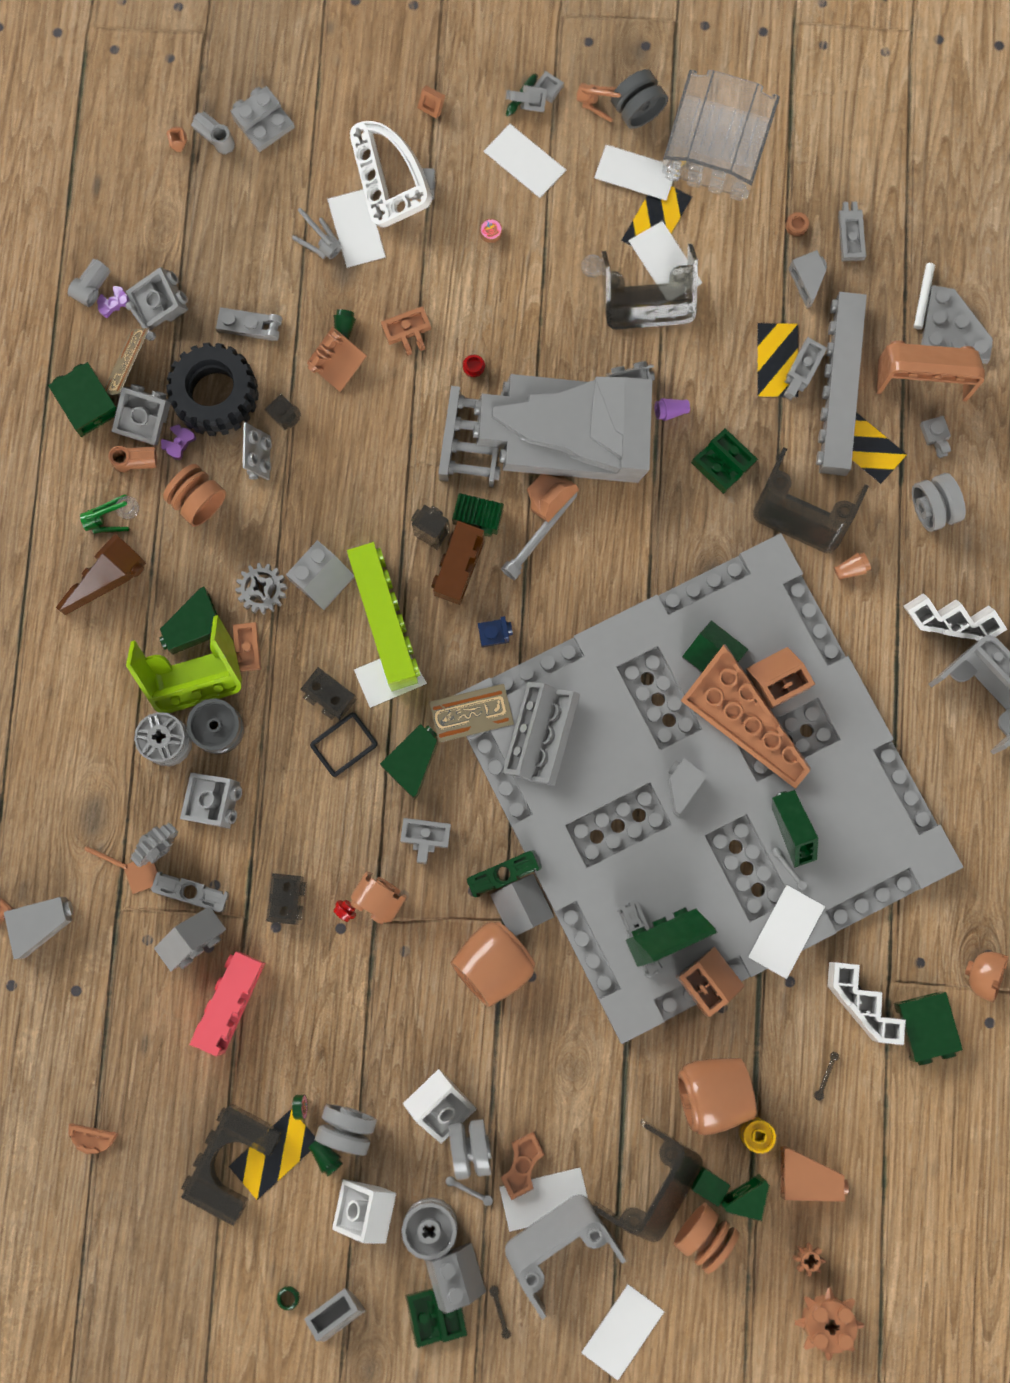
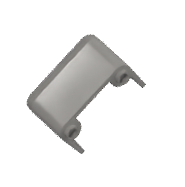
[928,636,1010,754]
[505,1194,626,1320]

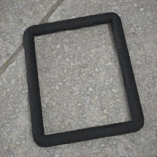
[310,712,378,777]

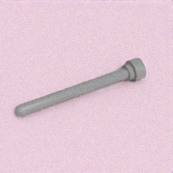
[501,492,577,580]

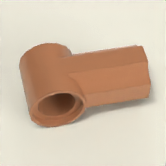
[108,446,157,473]

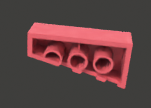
[189,952,265,1057]

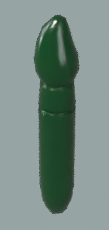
[505,74,538,117]

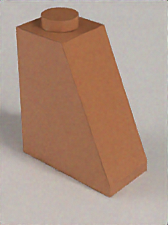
[780,1146,849,1202]

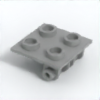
[243,422,272,480]

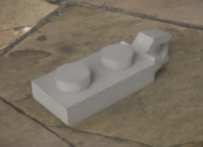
[783,337,827,400]

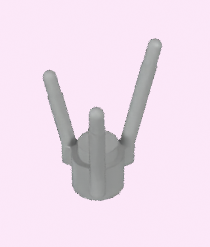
[292,208,342,259]

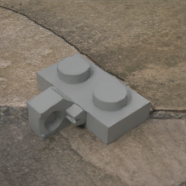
[400,818,451,864]

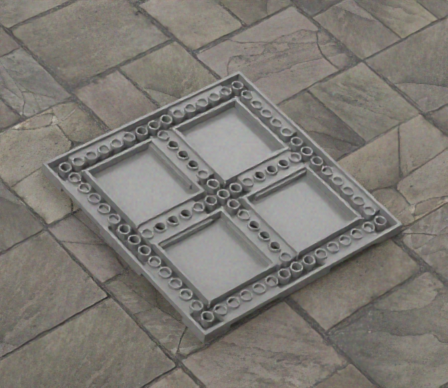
[453,533,963,1044]

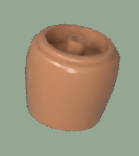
[450,922,535,1007]
[678,1058,756,1136]

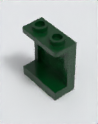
[48,362,117,437]
[894,991,963,1065]

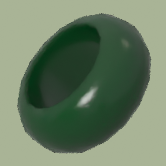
[277,1286,300,1311]

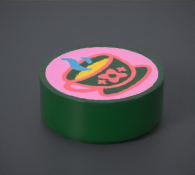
[292,1095,307,1120]

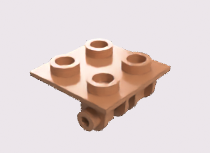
[307,327,367,392]

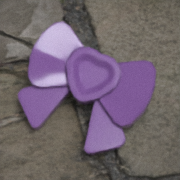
[97,286,130,318]
[161,425,196,460]

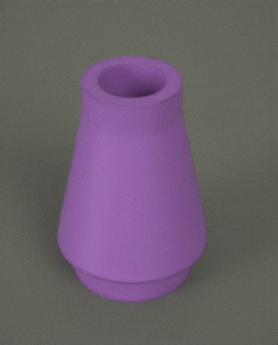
[654,398,690,421]

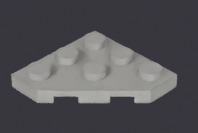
[921,285,993,364]

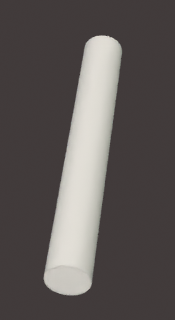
[914,263,935,329]

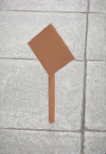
[84,847,158,894]

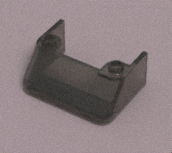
[601,244,698,330]
[753,447,869,553]
[593,1119,703,1242]

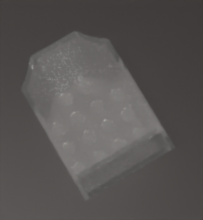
[662,70,780,201]

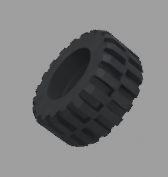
[166,342,259,436]

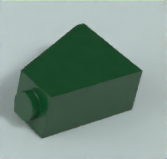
[159,587,218,654]
[380,724,438,799]
[772,790,818,868]

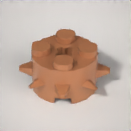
[795,1288,864,1361]

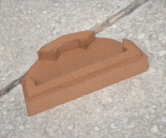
[68,1123,118,1154]

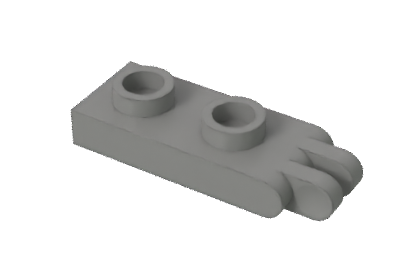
[838,201,866,261]

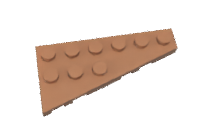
[681,644,811,789]

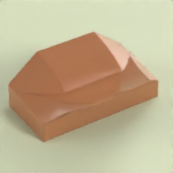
[527,474,579,522]

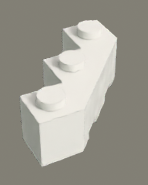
[903,593,1008,641]
[827,962,905,1045]

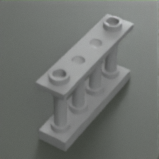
[438,386,503,487]

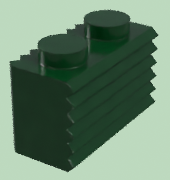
[452,493,504,537]

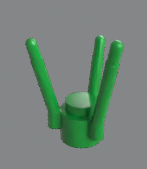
[80,494,129,534]

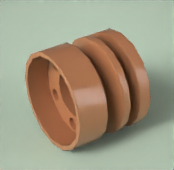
[163,464,226,527]
[673,1203,740,1274]

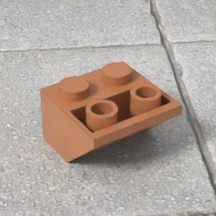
[745,647,815,710]
[676,947,745,1017]

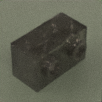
[411,505,450,550]
[300,667,357,721]
[266,873,307,925]

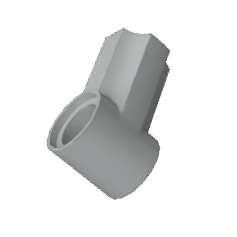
[191,111,235,154]
[67,259,111,307]

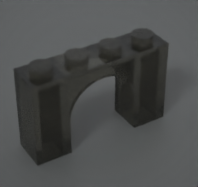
[181,1104,284,1226]

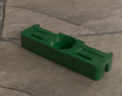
[467,850,542,897]

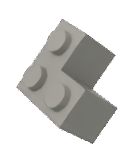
[154,906,226,971]

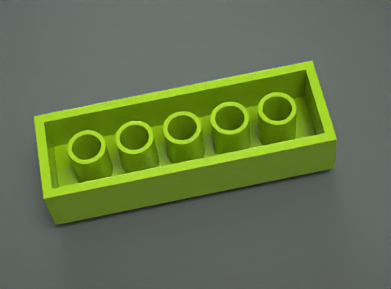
[346,542,421,692]

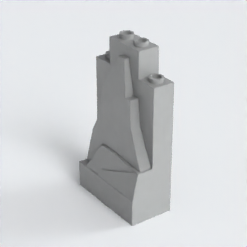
[473,374,652,483]

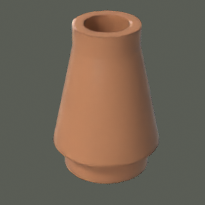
[834,552,871,580]

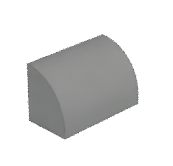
[304,1288,365,1342]

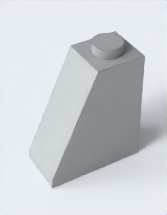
[4,897,74,959]

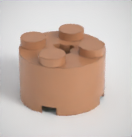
[350,871,407,925]

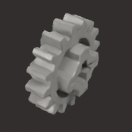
[235,563,287,615]
[130,823,178,867]

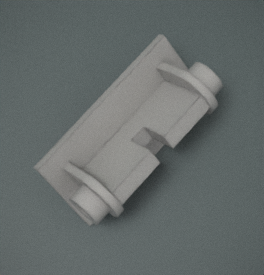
[606,361,655,381]

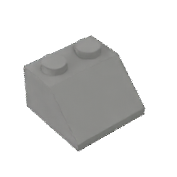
[286,540,355,610]
[425,1242,486,1313]

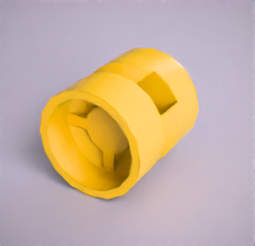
[739,1117,776,1154]

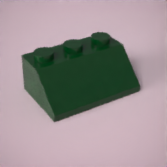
[625,907,717,967]

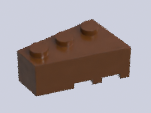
[431,521,485,605]

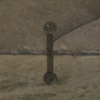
[814,1052,839,1101]
[489,1285,511,1339]

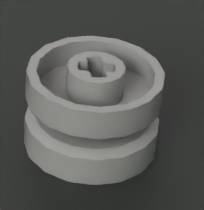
[911,473,966,532]
[315,1104,377,1155]
[449,1119,491,1180]
[402,1197,458,1260]

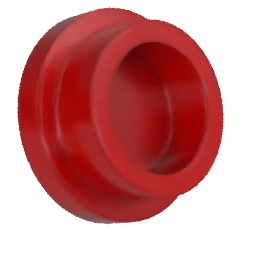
[462,355,485,377]
[333,900,356,922]

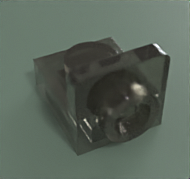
[265,394,301,431]

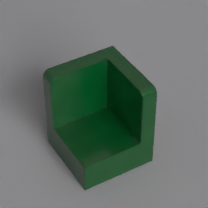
[690,1166,730,1207]

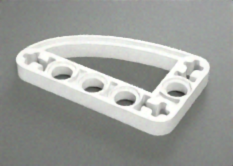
[350,121,432,228]

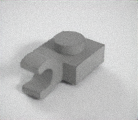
[505,85,547,112]
[920,416,951,458]

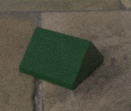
[682,620,749,673]
[720,1174,769,1221]

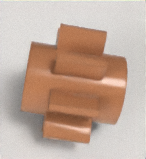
[793,1242,826,1277]

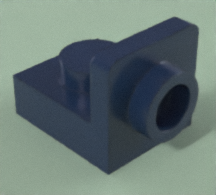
[478,616,513,647]

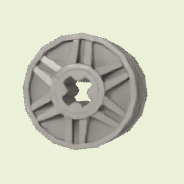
[134,712,192,767]

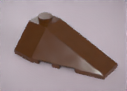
[56,533,146,615]

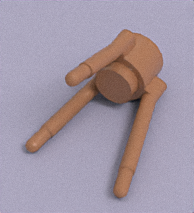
[577,83,621,122]

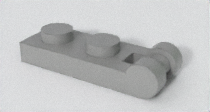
[216,307,282,341]

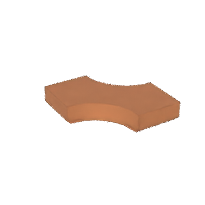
[501,1131,545,1200]

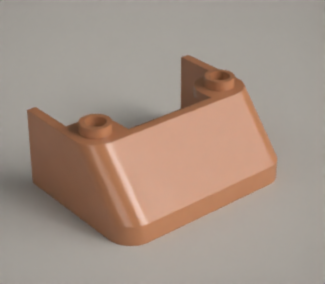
[876,340,985,401]

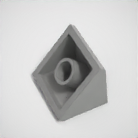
[490,874,554,936]

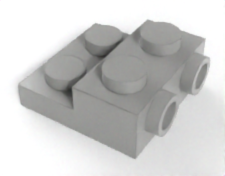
[231,86,295,152]
[126,267,188,331]
[112,384,170,445]
[180,773,242,829]

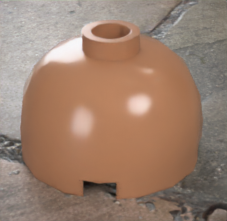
[965,951,1009,1002]

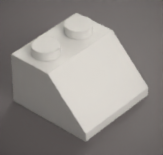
[403,1069,477,1143]
[332,1179,396,1244]

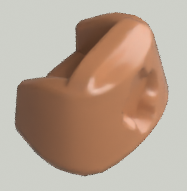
[166,127,187,152]

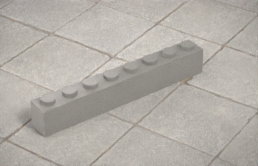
[816,292,867,476]

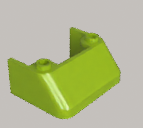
[126,615,242,713]

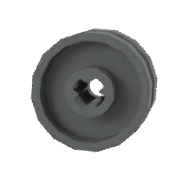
[611,69,669,129]
[187,699,244,755]

